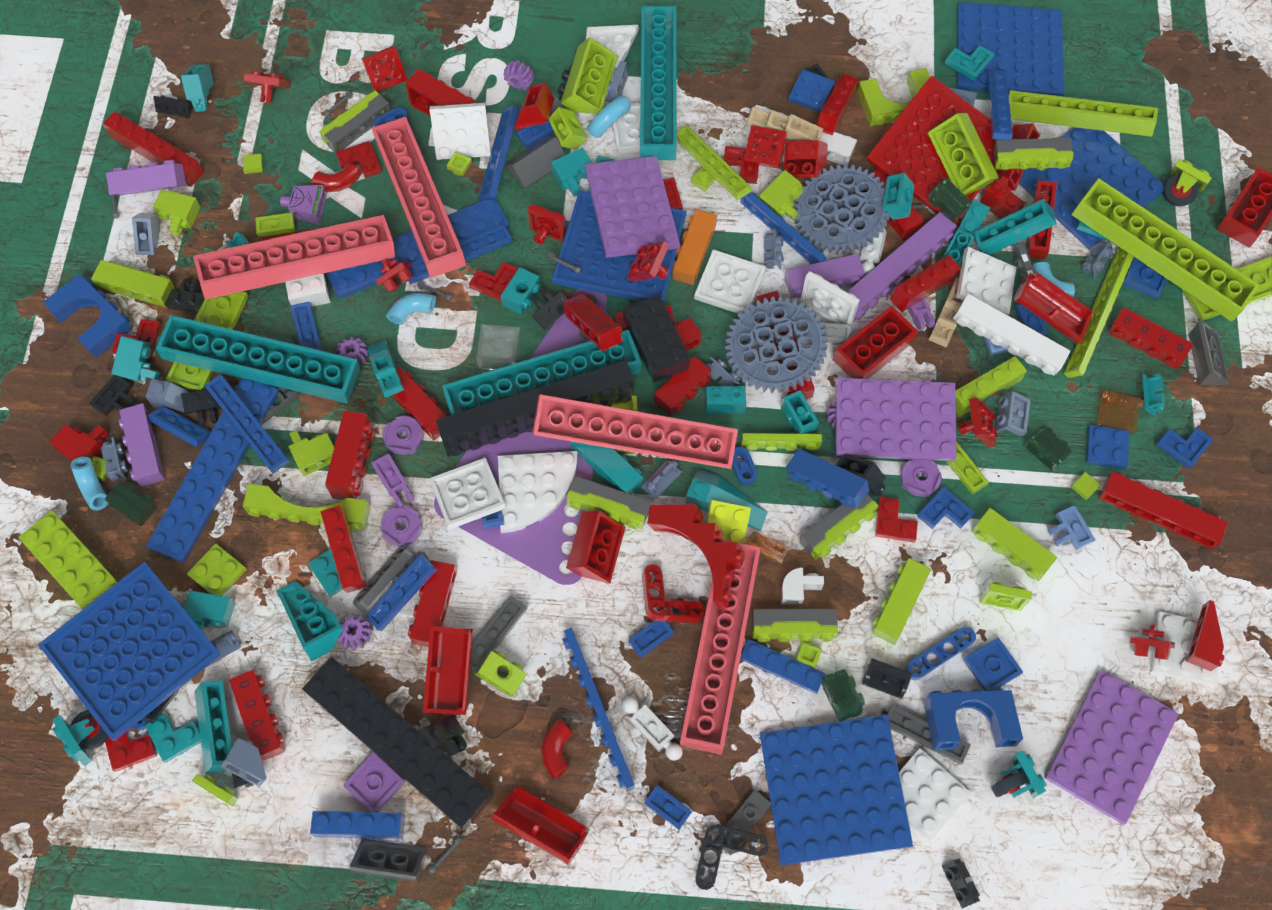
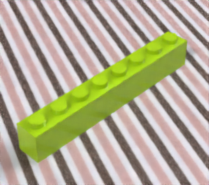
[1009,90,1158,137]

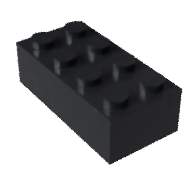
[623,295,690,383]

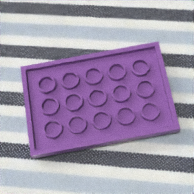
[585,156,680,258]
[835,378,956,461]
[1044,669,1179,825]

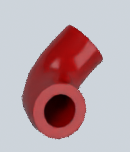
[311,163,362,192]
[541,719,573,780]

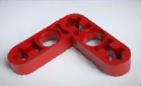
[642,564,706,623]

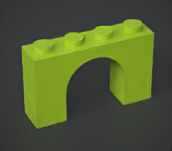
[857,68,930,126]

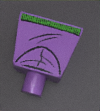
[280,185,327,225]

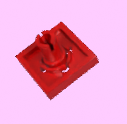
[361,45,408,92]
[244,71,291,104]
[743,126,787,168]
[528,204,566,245]
[627,241,669,282]
[958,397,998,448]

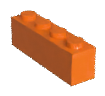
[672,209,718,285]

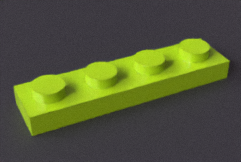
[741,433,822,451]

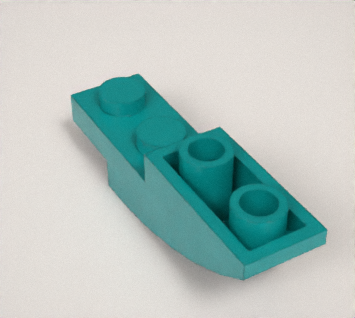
[942,200,990,266]
[367,339,404,398]

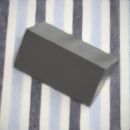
[504,136,565,190]
[1188,321,1230,386]
[349,838,427,883]

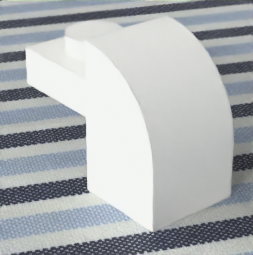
[781,568,824,606]

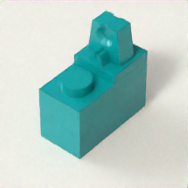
[181,64,214,112]
[551,148,592,197]
[111,336,160,382]
[184,591,235,630]

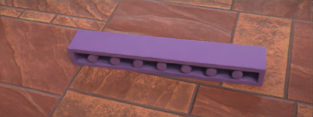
[847,212,956,322]

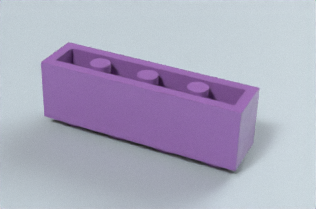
[106,160,186,196]
[784,254,865,298]
[118,403,165,487]

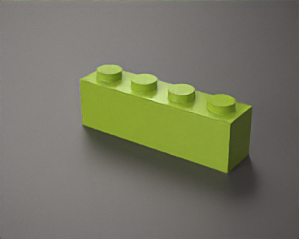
[91,260,176,308]
[972,508,1058,581]
[871,558,931,645]

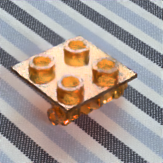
[1096,390,1144,434]

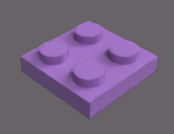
[343,752,405,812]

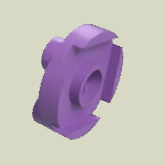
[383,416,423,455]
[901,459,942,497]
[381,506,422,547]

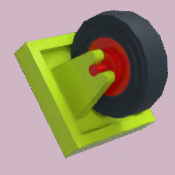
[1164,159,1212,207]

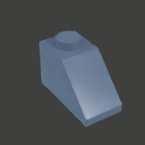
[132,213,160,255]
[145,379,189,412]
[220,738,267,787]

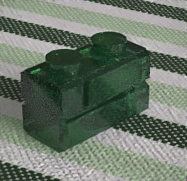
[927,177,972,222]
[1023,425,1073,472]
[105,481,156,526]
[822,669,865,721]

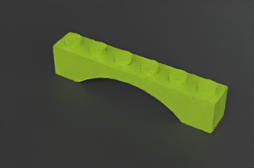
[243,483,371,531]

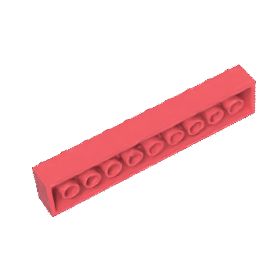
[372,117,466,278]
[193,215,395,300]
[532,395,738,469]
[680,540,761,755]

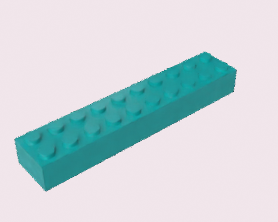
[640,6,677,160]
[156,315,360,404]
[442,330,641,415]

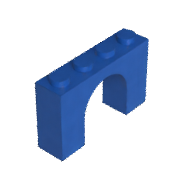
[42,274,133,358]
[924,688,1023,750]

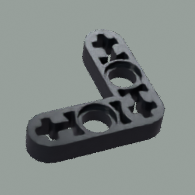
[695,824,769,890]

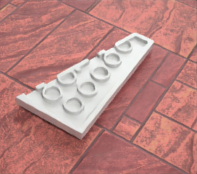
[578,25,639,117]

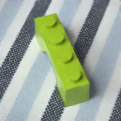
[955,356,1027,417]

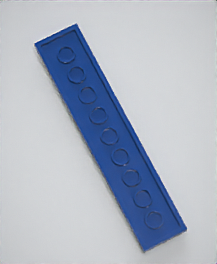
[327,198,510,300]
[146,378,279,564]

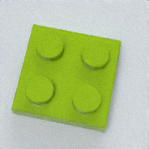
[187,543,247,596]
[980,582,1032,612]

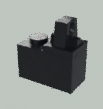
[836,453,886,497]

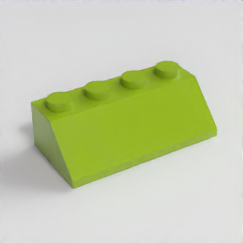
[561,37,618,114]
[928,113,999,198]

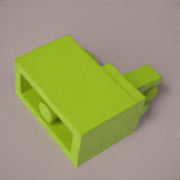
[759,170,804,220]
[153,189,201,237]
[288,430,334,477]

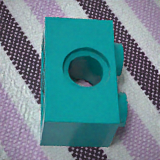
[882,173,914,220]
[501,267,541,315]
[705,386,746,414]
[781,391,819,434]

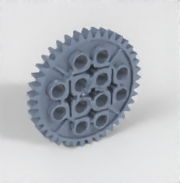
[793,164,890,255]
[725,296,828,393]

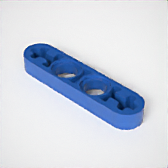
[905,627,976,680]

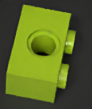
[548,107,588,150]
[474,650,527,697]

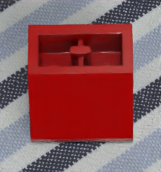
[514,82,555,130]
[784,140,828,178]

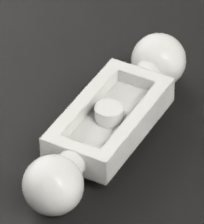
[860,227,887,276]
[622,696,683,761]

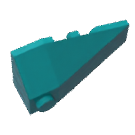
[685,468,768,531]
[277,581,343,662]

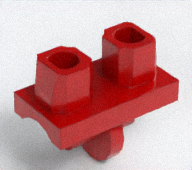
[376,258,413,292]
[1130,624,1175,660]

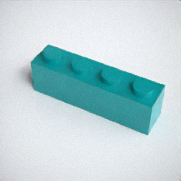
[974,199,1057,255]
[570,441,643,495]
[194,680,232,774]

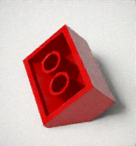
[566,510,626,583]

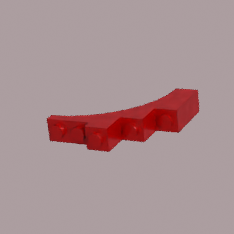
[647,504,745,609]

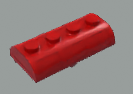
[1014,272,1093,344]
[423,626,473,715]
[492,786,589,865]

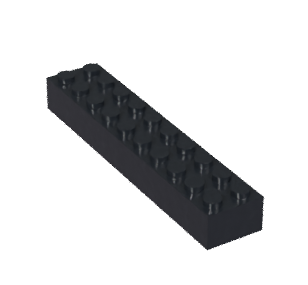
[436,361,634,457]
[302,656,493,832]

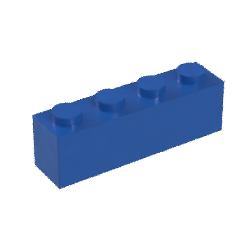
[786,449,870,509]
[310,811,405,839]

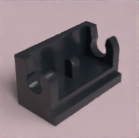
[862,658,912,699]

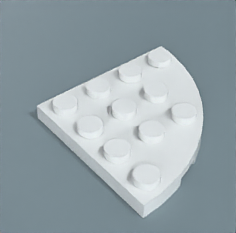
[498,451,577,533]

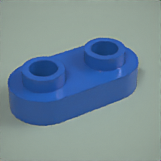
[374,107,408,127]
[732,447,757,486]

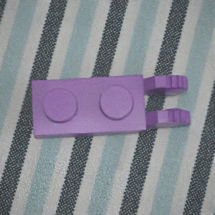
[898,283,935,330]
[371,453,414,508]

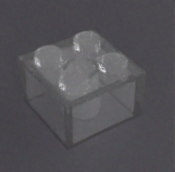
[476,324,521,370]

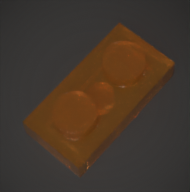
[746,531,790,563]

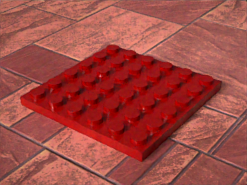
[866,75,1015,224]

